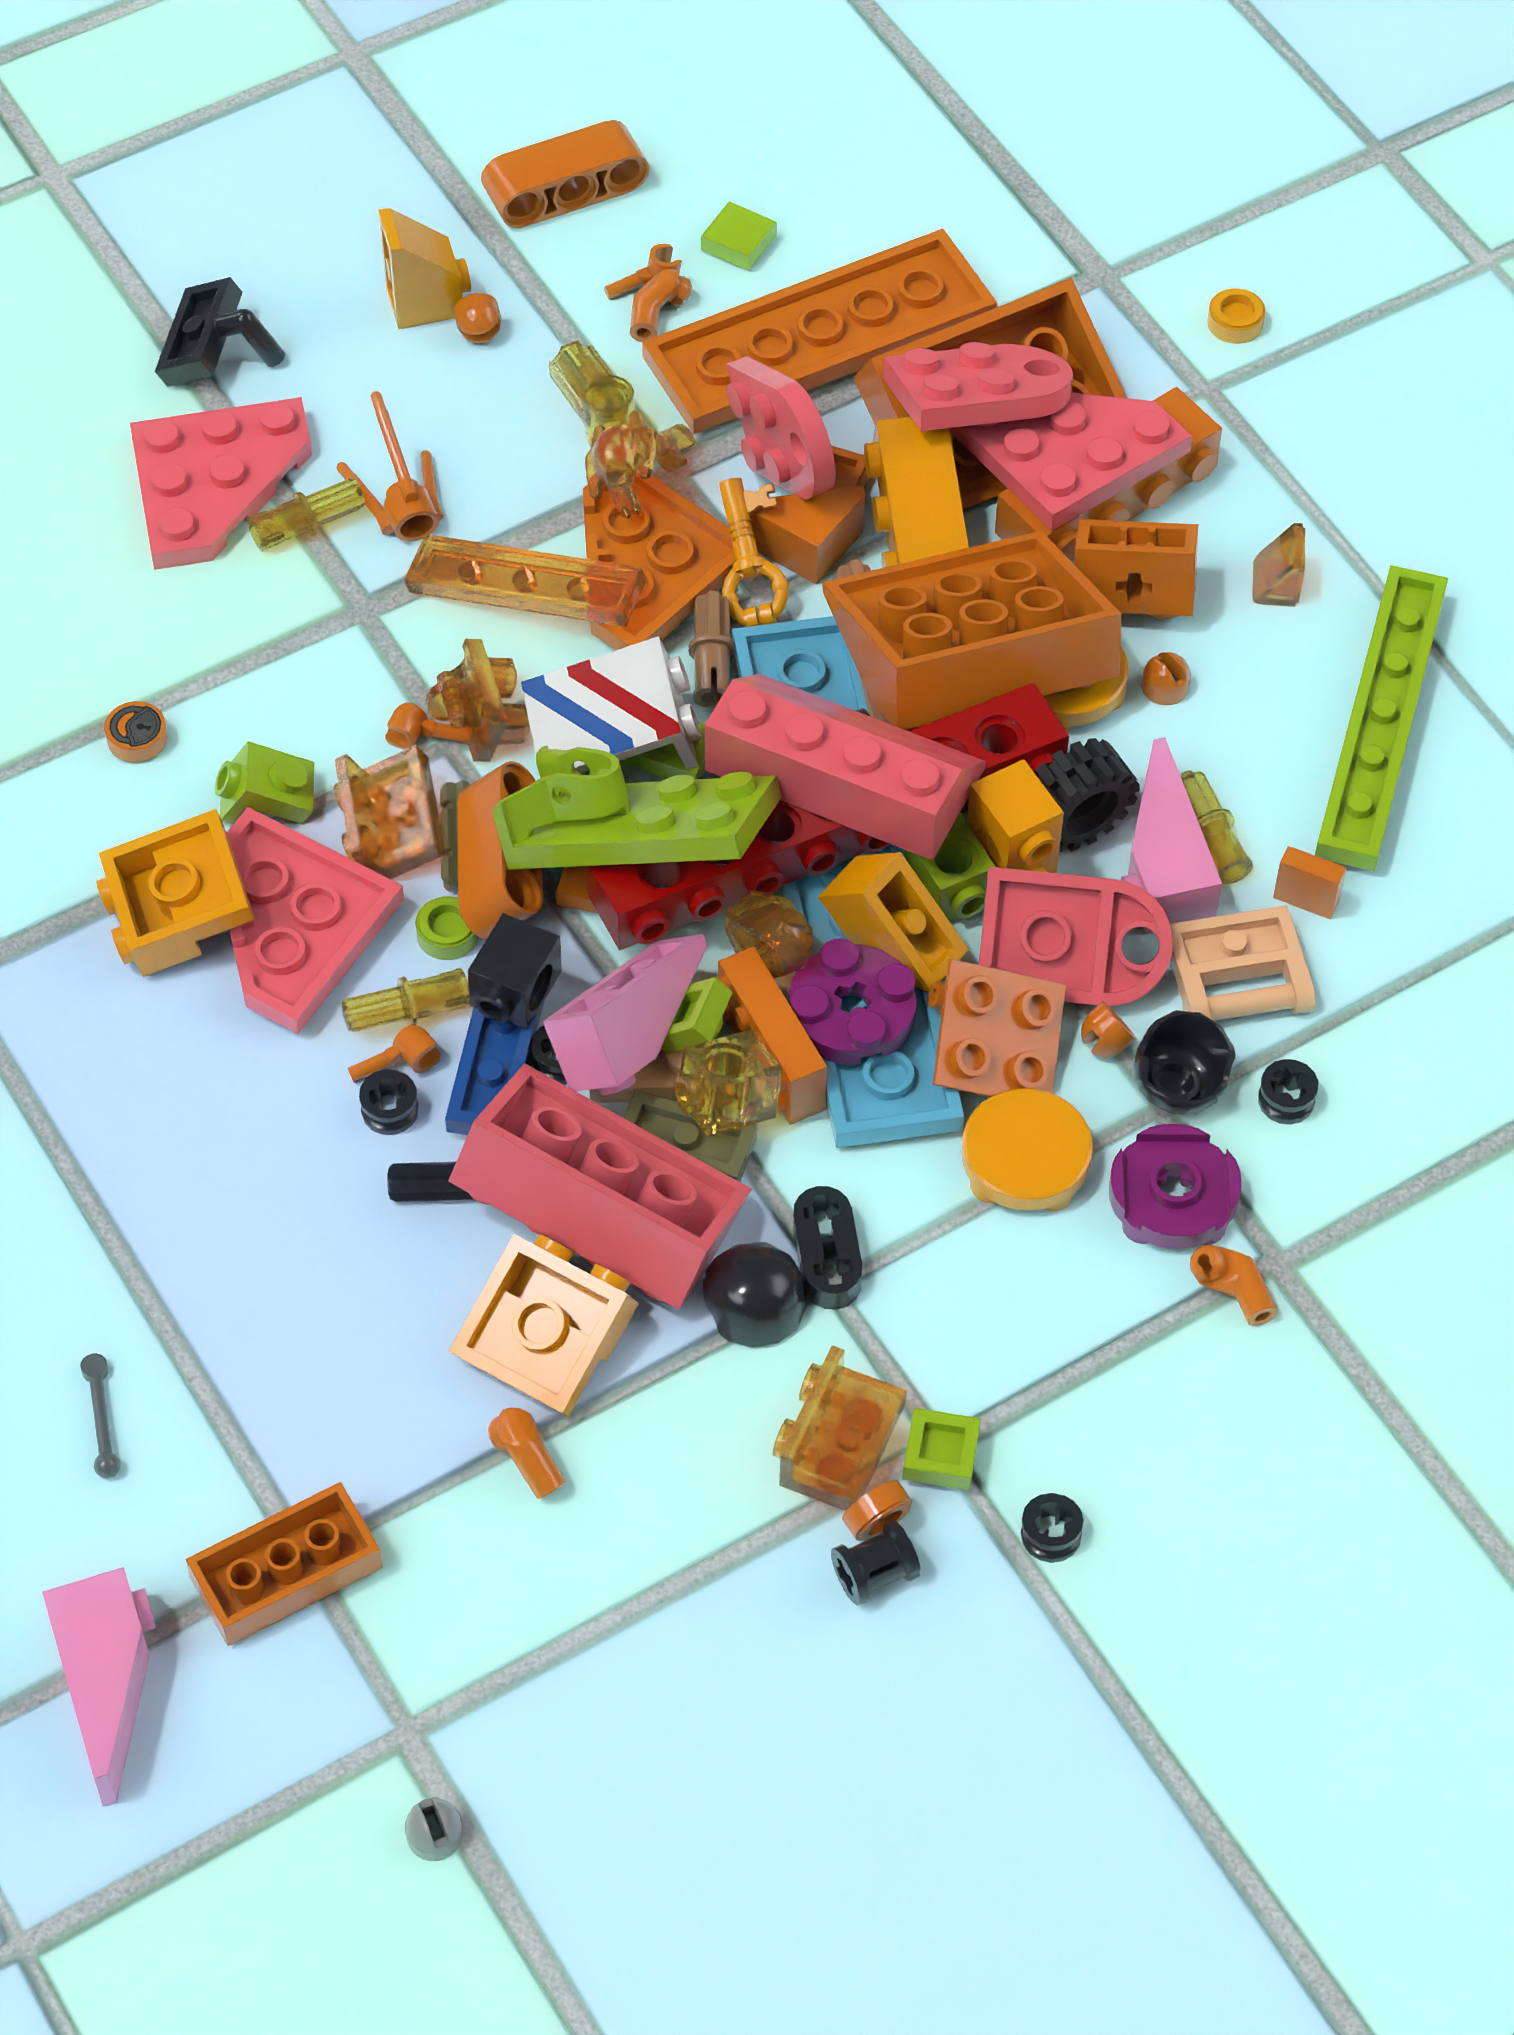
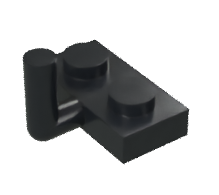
[154,277,286,387]

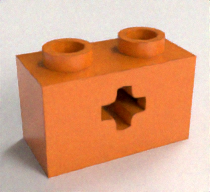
[1075,519,1199,619]

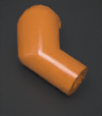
[630,268,692,342]
[1189,1245,1278,1326]
[488,1407,566,1499]

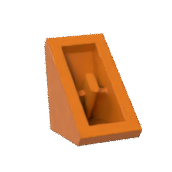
[750,485,865,585]

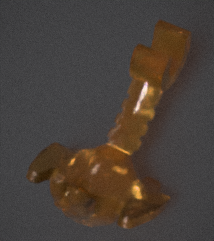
[585,410,696,519]

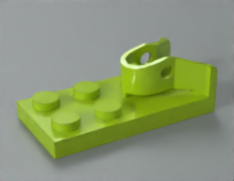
[492,745,782,870]

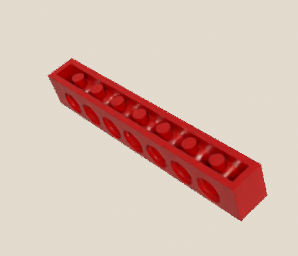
[586,682,1069,951]

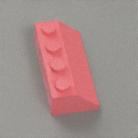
[704,674,986,861]
[448,1063,752,1310]

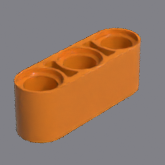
[480,120,650,228]
[457,761,543,940]

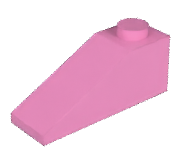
[1121,737,1222,934]
[543,934,708,1095]
[42,1567,156,1807]

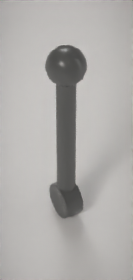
[80,1353,121,1479]

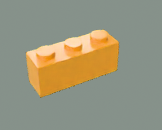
[864,417,969,568]

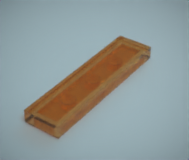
[404,534,646,627]

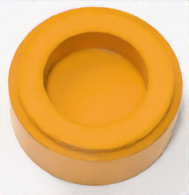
[1207,288,1266,344]

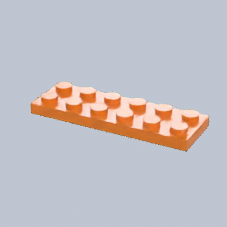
[642,228,997,434]

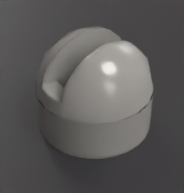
[405,1797,463,1861]

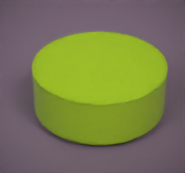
[415,896,479,960]

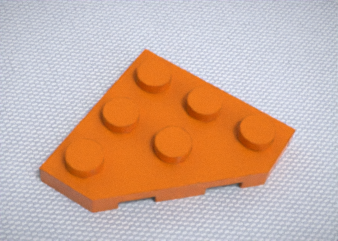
[583,455,736,650]

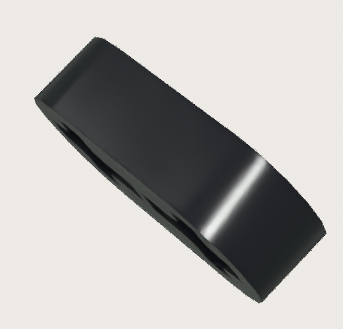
[793,1186,862,1310]

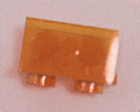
[333,745,446,879]
[772,1345,907,1511]

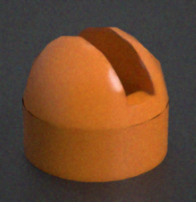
[453,293,501,343]
[1141,652,1191,705]
[1081,1001,1137,1058]

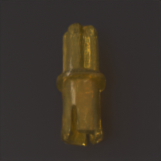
[247,478,365,552]
[1181,770,1253,884]
[342,968,471,1032]

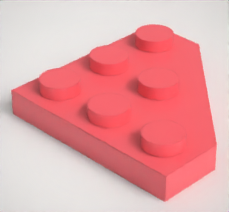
[949,392,1192,531]
[130,397,312,570]
[226,807,404,1034]

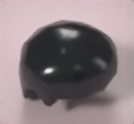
[1134,1010,1236,1115]
[703,1241,806,1347]

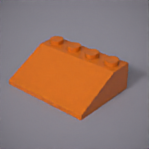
[853,277,1127,511]
[822,531,1122,730]

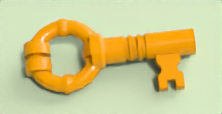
[719,478,790,627]

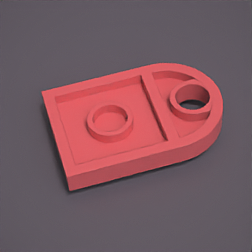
[883,342,1073,431]
[726,356,836,499]
[978,867,1173,1006]

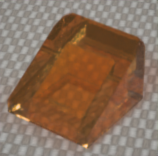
[1252,523,1306,607]

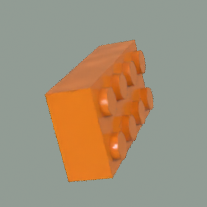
[718,946,827,1125]
[185,1481,383,1646]

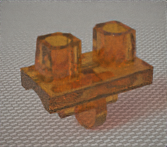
[425,638,530,762]

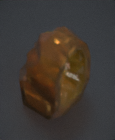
[725,890,814,978]

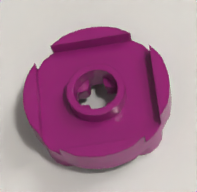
[789,938,917,1065]
[1109,1124,1242,1249]

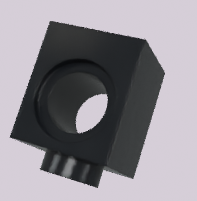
[467,913,562,1029]

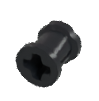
[831,1520,921,1605]

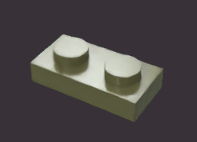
[623,1090,758,1182]

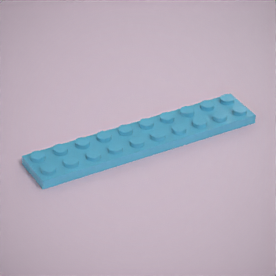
[732,616,964,1148]

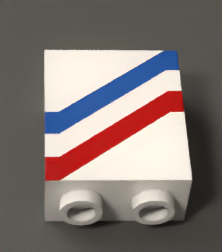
[521,636,702,773]

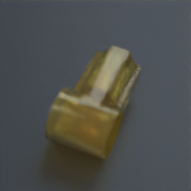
[548,340,637,453]

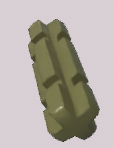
[440,780,471,893]

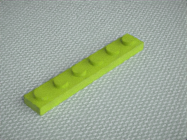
[1315,565,1449,871]

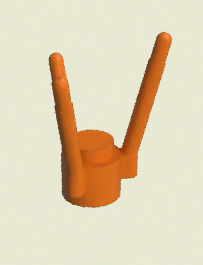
[336,391,444,542]

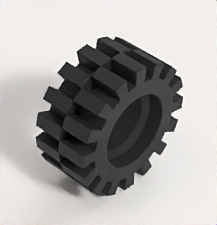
[1036,738,1140,852]

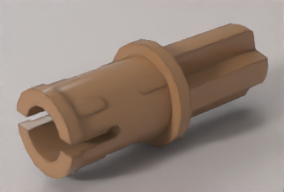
[688,590,735,708]

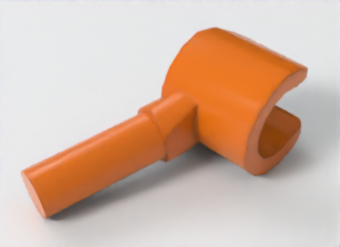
[604,243,682,299]
[385,702,474,750]
[347,1025,441,1082]

